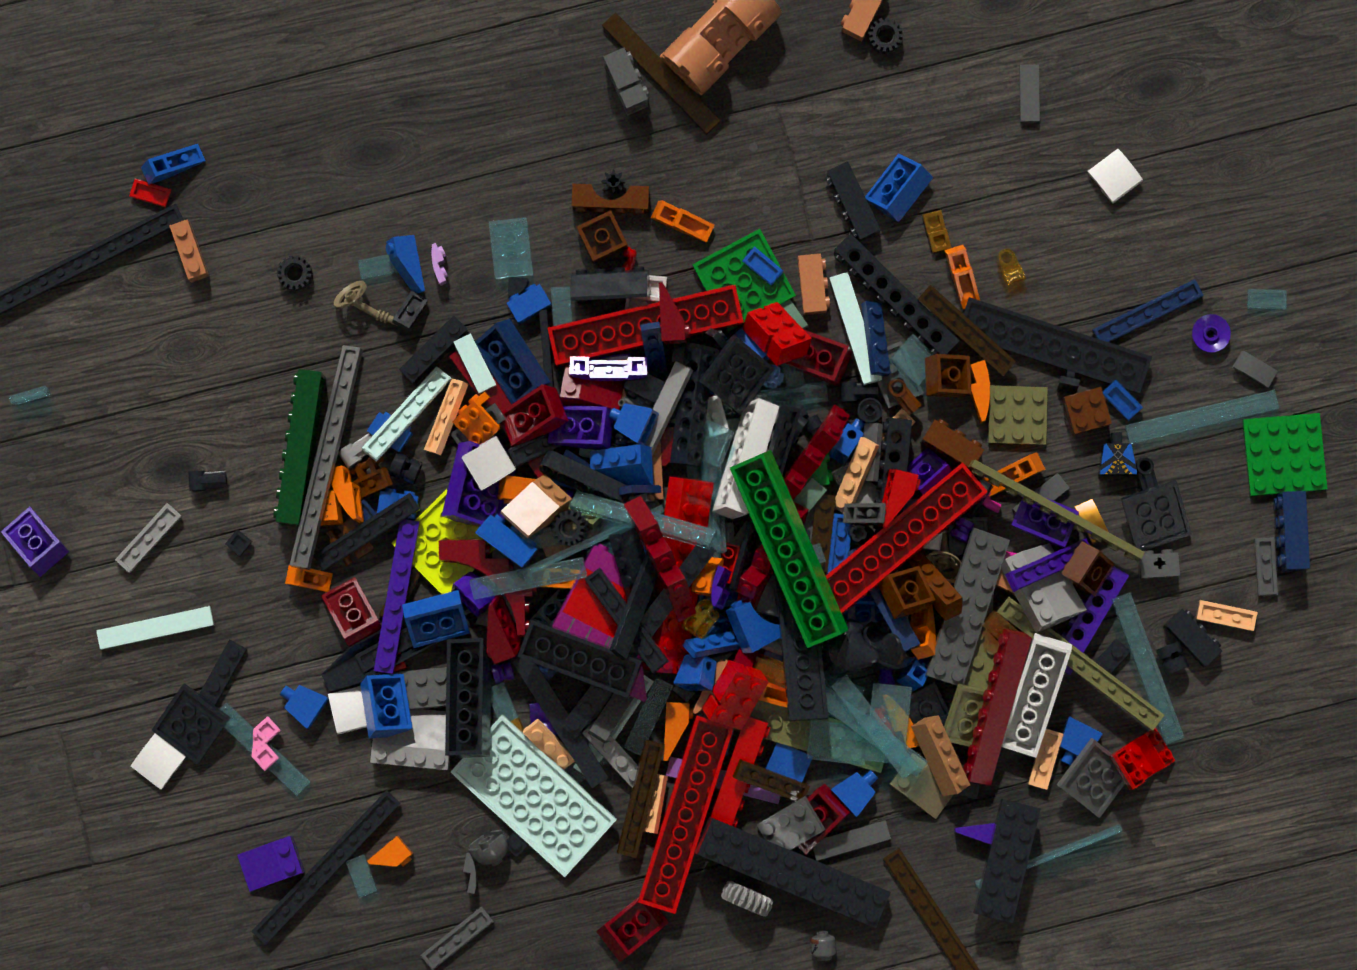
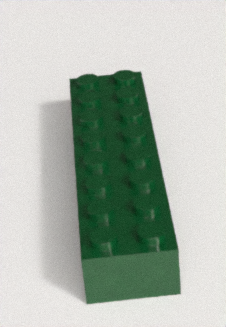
[273,369,326,527]

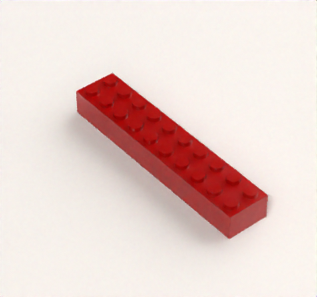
[548,285,744,367]
[826,462,988,615]
[642,476,714,674]
[638,715,733,914]

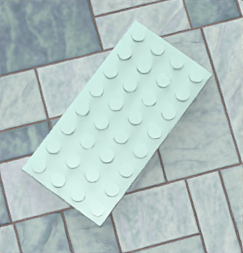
[451,715,617,877]

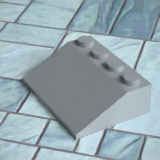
[1001,543,1087,633]
[370,709,451,770]

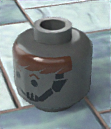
[810,931,836,961]

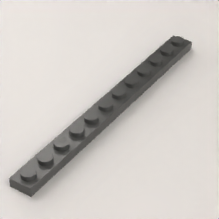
[290,345,363,570]

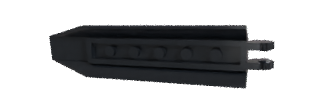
[321,591,472,692]

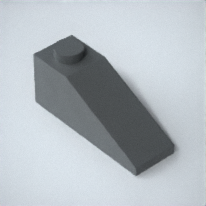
[843,503,886,526]

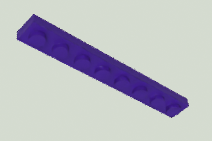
[374,519,420,674]

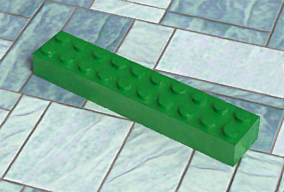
[730,450,849,648]

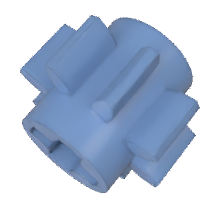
[763,365,784,389]

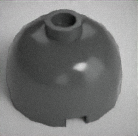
[468,830,508,866]

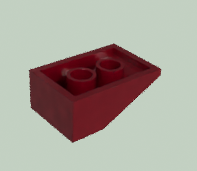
[659,283,691,344]
[784,330,853,387]
[560,364,625,410]
[501,384,568,446]
[321,577,382,647]
[486,592,523,664]
[798,784,851,855]
[596,897,669,962]

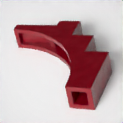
[783,404,850,500]
[623,496,697,622]
[737,502,809,611]
[439,539,537,637]

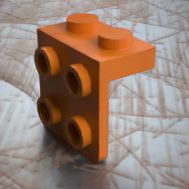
[452,392,500,445]

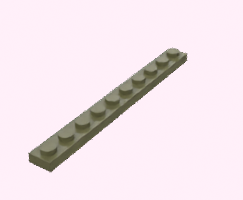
[968,460,1145,561]
[997,597,1165,731]

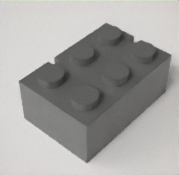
[603,48,650,116]

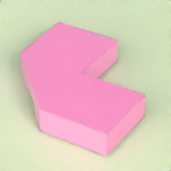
[252,716,281,771]

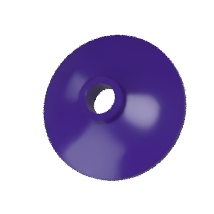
[1192,314,1231,353]

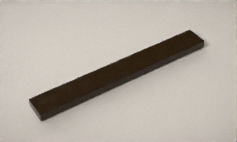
[602,12,720,135]
[883,848,980,970]

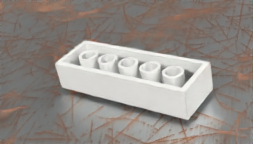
[712,398,779,519]
[1002,633,1072,758]

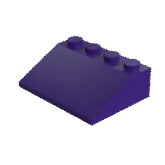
[442,441,516,527]

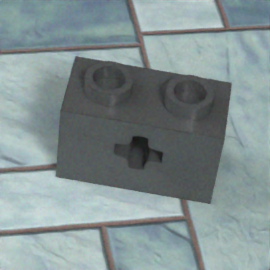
[1138,549,1180,579]

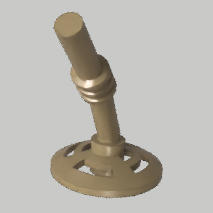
[334,281,395,325]
[926,529,961,579]

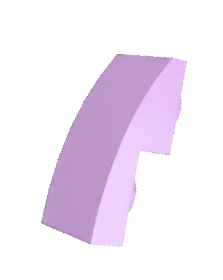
[431,243,448,286]

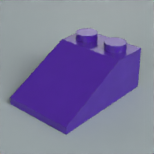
[548,406,613,450]
[1011,497,1079,549]
[1,507,70,577]
[237,835,305,891]

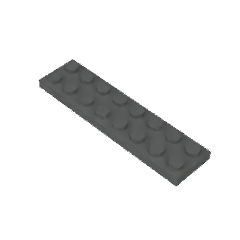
[925,528,1010,686]

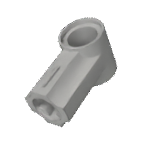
[338,433,371,469]

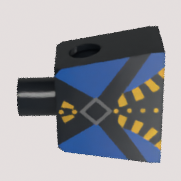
[1098,432,1137,476]

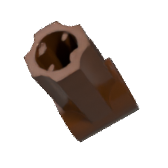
[887,379,921,415]

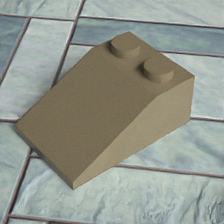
[889,753,953,819]

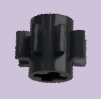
[602,169,625,194]

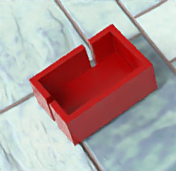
[743,302,812,366]
[702,660,769,730]

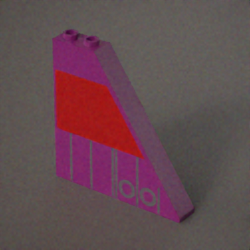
[552,544,647,702]

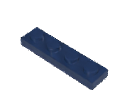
[861,301,891,377]
[640,322,668,378]

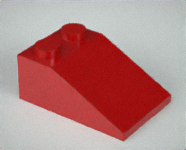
[876,469,920,527]

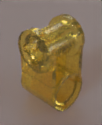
[996,249,1026,287]
[683,599,719,638]

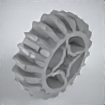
[721,881,773,916]

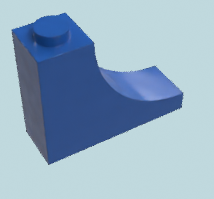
[726,600,780,653]

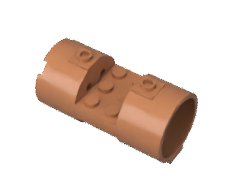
[660,0,782,95]

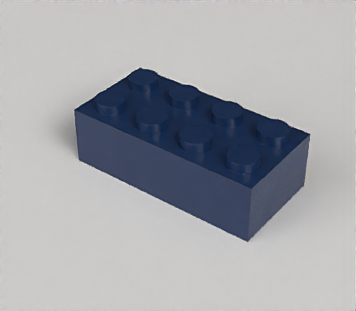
[475,319,551,404]
[1273,491,1310,572]

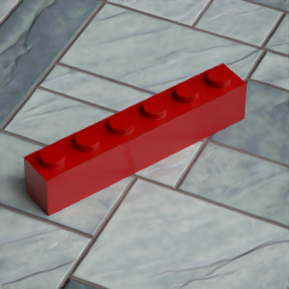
[710,715,770,827]

